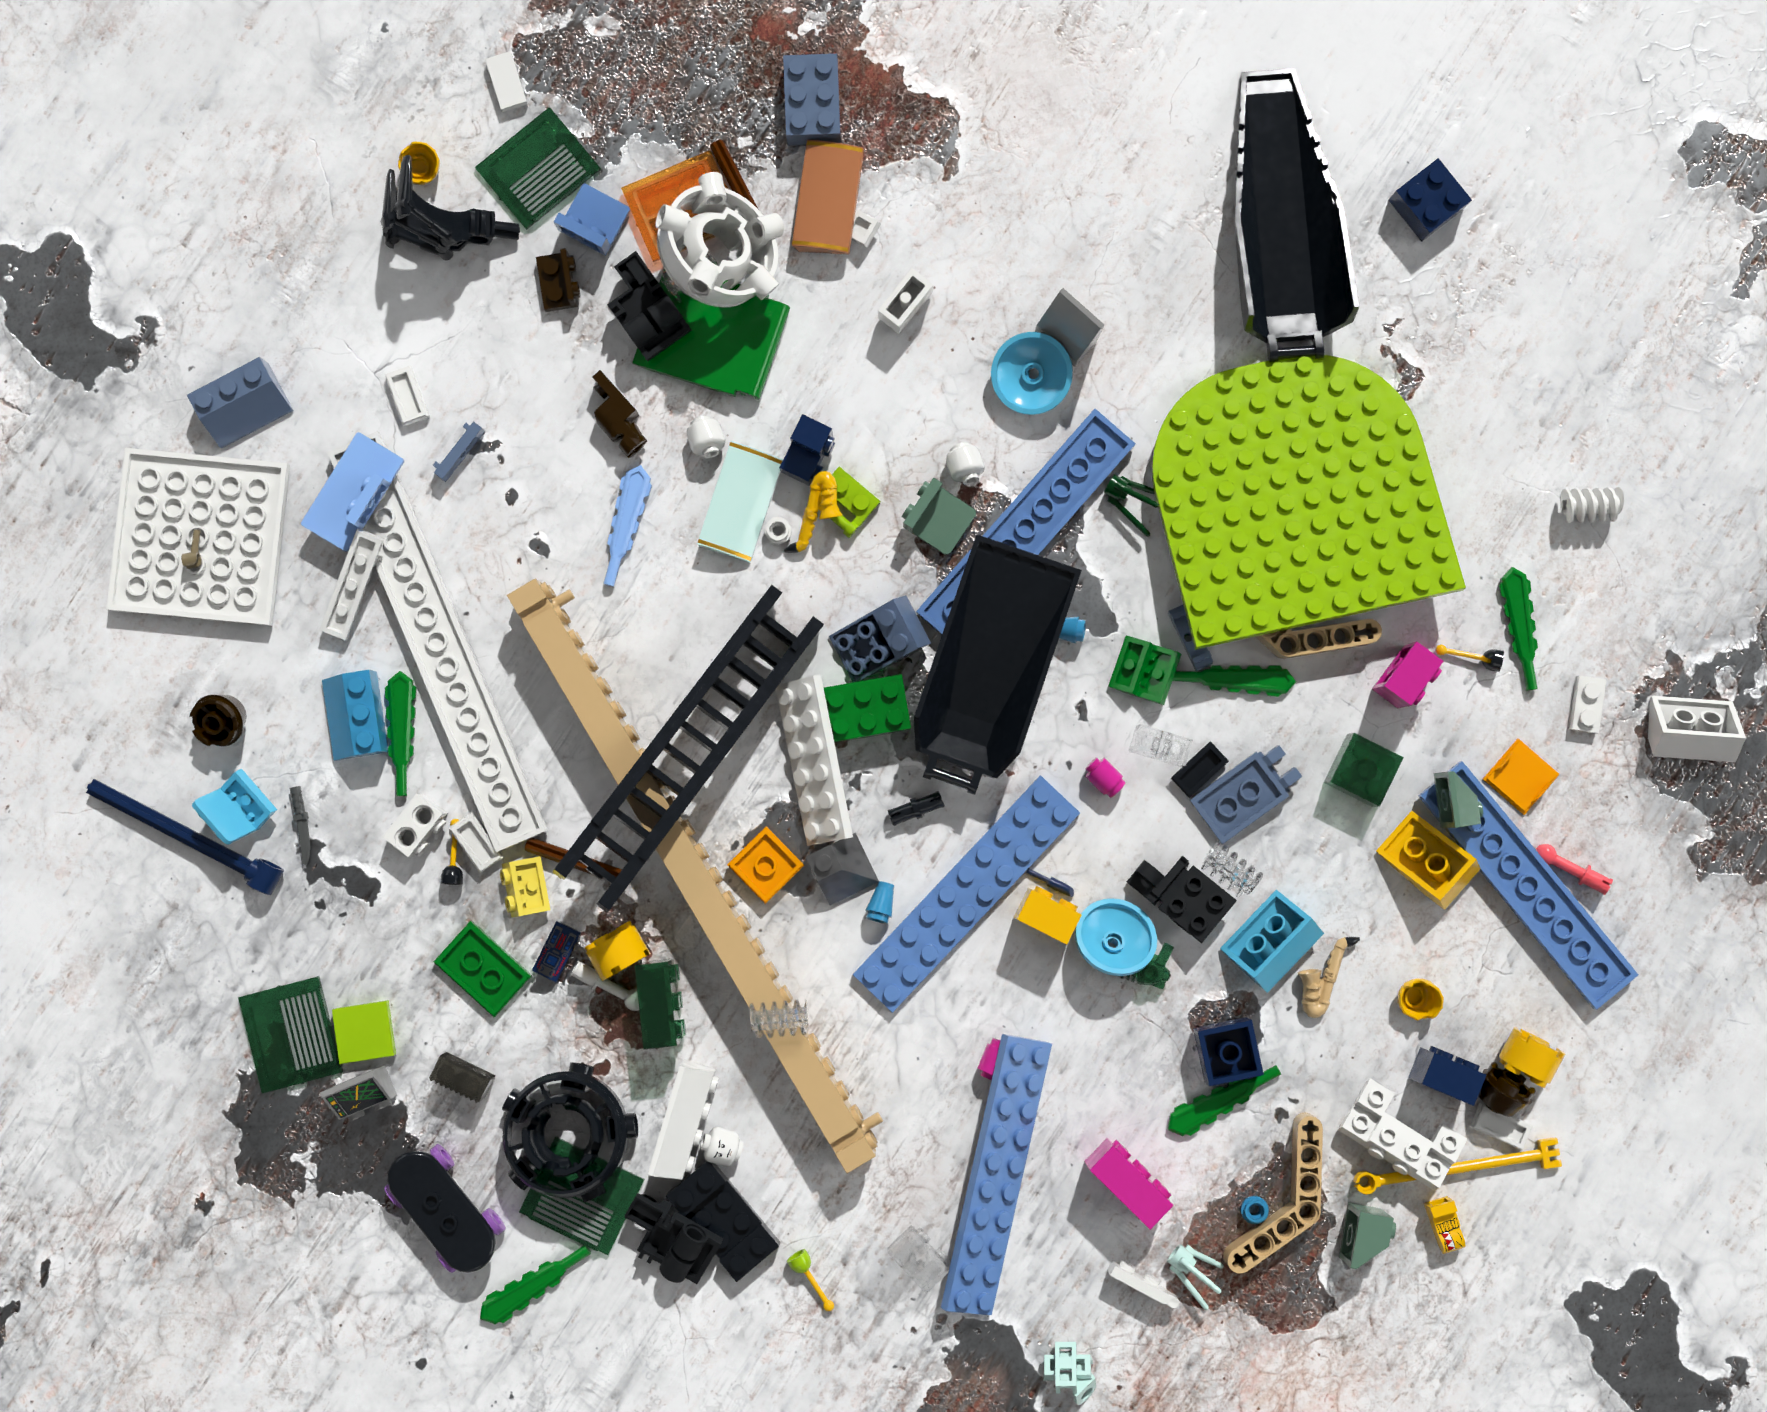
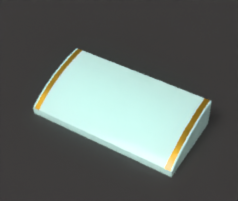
[697,441,783,563]

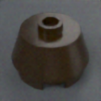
[190,695,247,746]
[1478,1062,1536,1117]

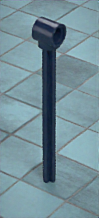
[86,779,284,895]

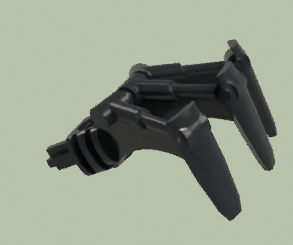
[380,155,520,260]

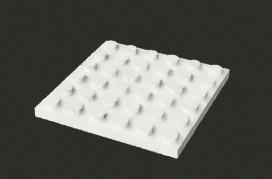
[106,448,290,626]

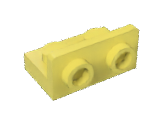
[500,856,550,918]

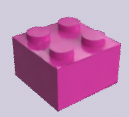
[1372,641,1444,708]

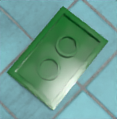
[434,921,532,1017]

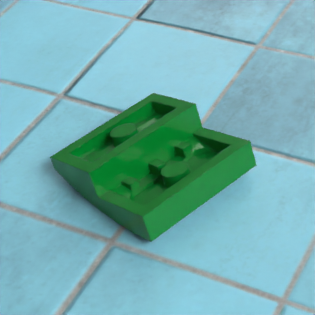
[1108,635,1182,705]

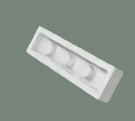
[319,528,384,640]

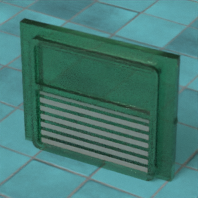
[475,107,601,230]
[238,976,343,1093]
[519,1136,645,1255]

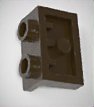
[536,248,581,312]

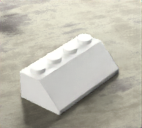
[647,1060,719,1180]

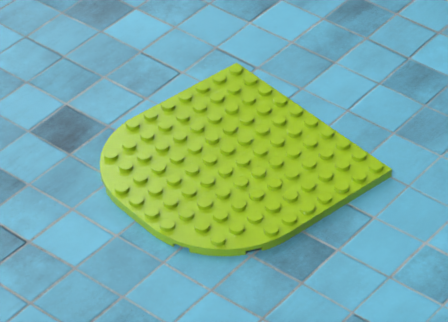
[1152,355,1466,650]

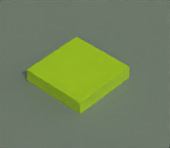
[332,1000,396,1064]

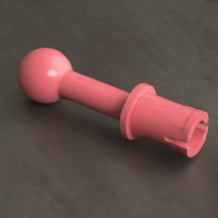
[1535,844,1613,895]

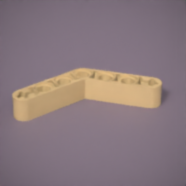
[1255,619,1382,659]
[1223,1112,1323,1274]

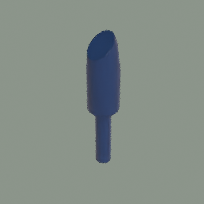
[1026,868,1074,897]

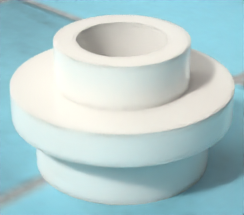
[764,517,792,545]

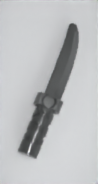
[290,786,311,865]

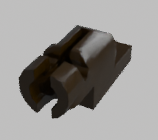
[592,370,647,458]

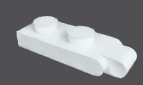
[1107,1260,1179,1308]

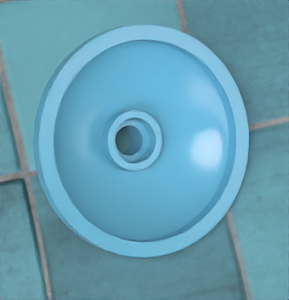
[991,332,1073,415]
[1075,899,1157,976]

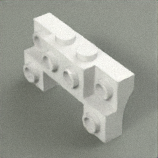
[1338,1079,1467,1191]

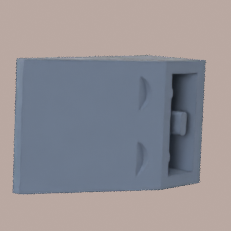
[829,595,931,682]

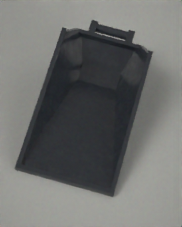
[914,534,1082,795]

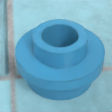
[1241,1196,1269,1224]

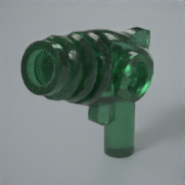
[1118,942,1174,989]

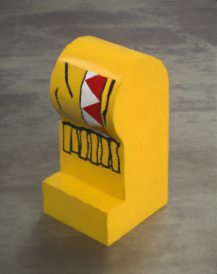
[1423,1196,1466,1254]

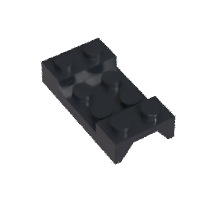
[666,1161,780,1282]

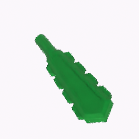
[1498,567,1538,691]
[1173,665,1296,697]
[385,671,417,796]
[1167,1065,1281,1136]
[480,1245,591,1324]

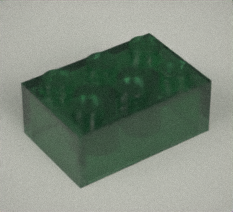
[635,958,686,1050]

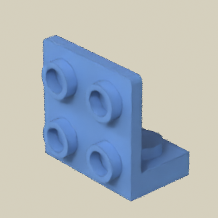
[554,183,630,256]

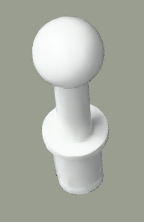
[571,961,646,1011]

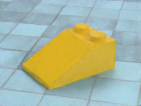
[1376,811,1480,910]

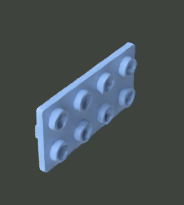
[301,432,404,552]

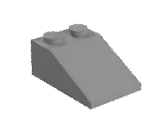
[1035,288,1104,367]

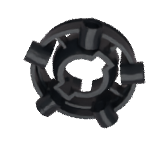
[502,1062,638,1203]

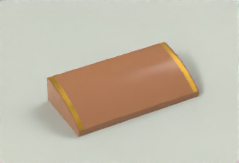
[792,140,864,255]

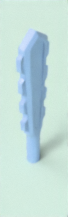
[603,465,652,587]

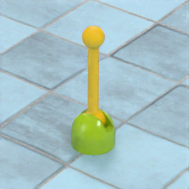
[787,1249,834,1312]

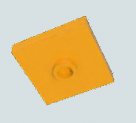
[727,826,805,904]

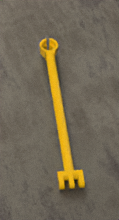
[1353,1138,1562,1195]

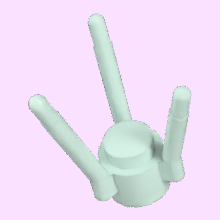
[1167,1244,1224,1310]

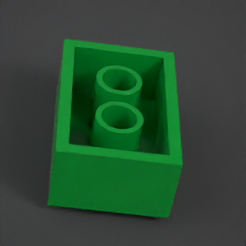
[824,674,911,743]

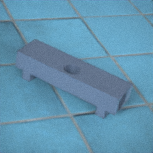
[433,421,485,482]
[1168,605,1213,671]

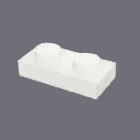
[1568,675,1606,734]

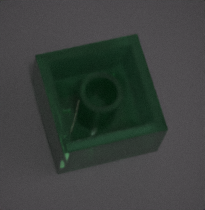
[1323,733,1404,807]

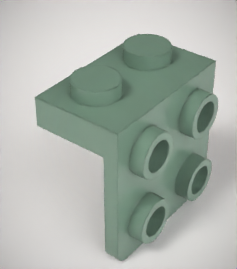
[902,478,976,555]

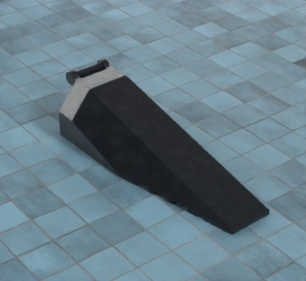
[1234,68,1360,363]

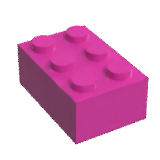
[1084,1138,1174,1230]

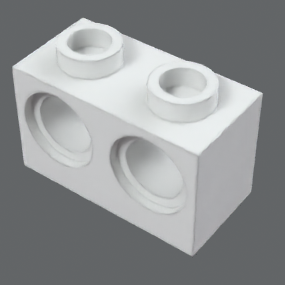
[383,793,447,857]

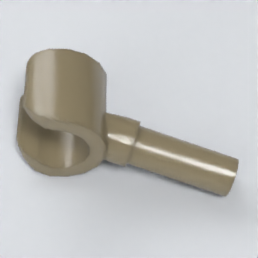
[181,530,202,569]

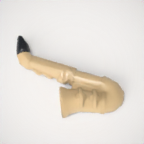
[1298,937,1360,1018]

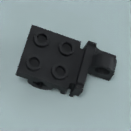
[607,251,692,362]
[1126,856,1237,943]
[624,1193,724,1284]

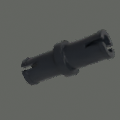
[888,791,945,826]

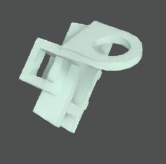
[1043,1342,1096,1405]

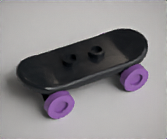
[384,1144,506,1273]

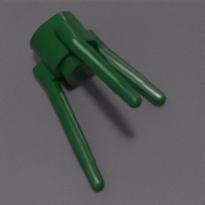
[1104,474,1159,537]

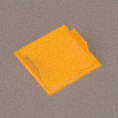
[1483,738,1559,815]

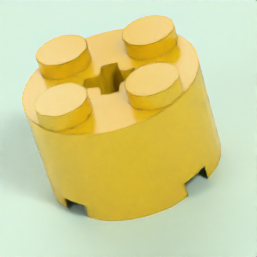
[585,921,651,981]
[1499,1027,1566,1088]

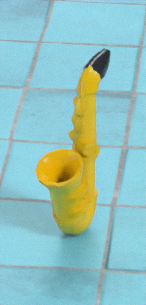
[784,471,843,553]

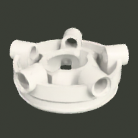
[655,172,784,307]

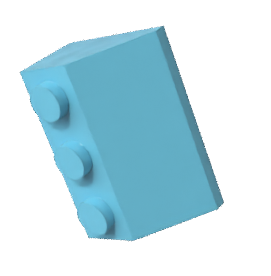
[1220,890,1324,993]

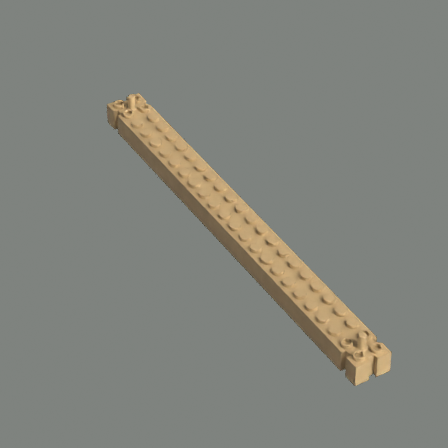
[507,578,883,1173]

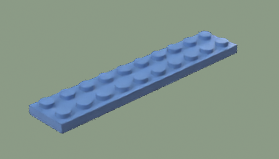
[916,409,1136,635]
[1418,761,1639,1010]
[853,775,1080,1013]
[941,1034,1052,1315]

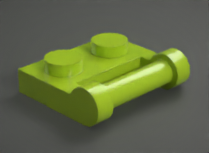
[830,466,880,538]

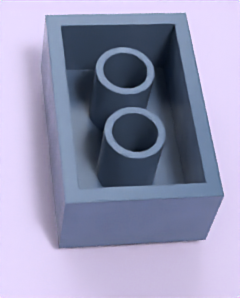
[783,53,841,146]

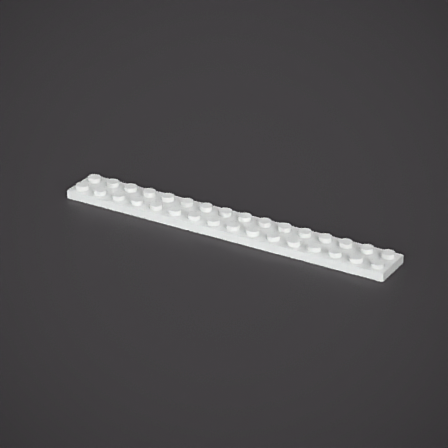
[327,431,548,853]

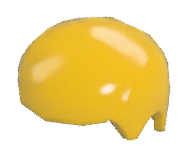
[398,141,440,185]
[1397,978,1444,1021]

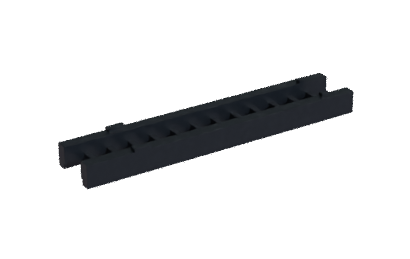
[552,585,824,913]

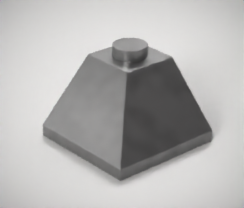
[806,832,879,905]

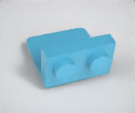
[192,769,277,845]

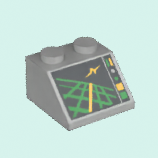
[320,1065,397,1122]

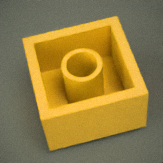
[1014,886,1082,945]

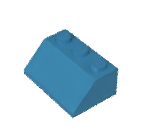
[322,670,388,761]

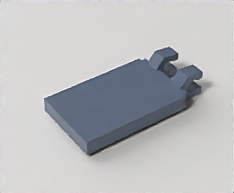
[1189,745,1302,844]

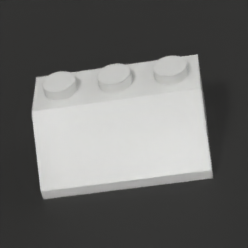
[1648,696,1746,762]

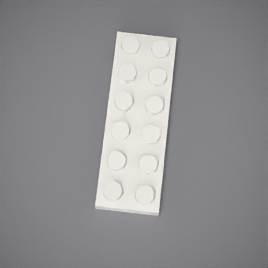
[776,675,853,846]

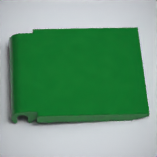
[632,269,790,400]

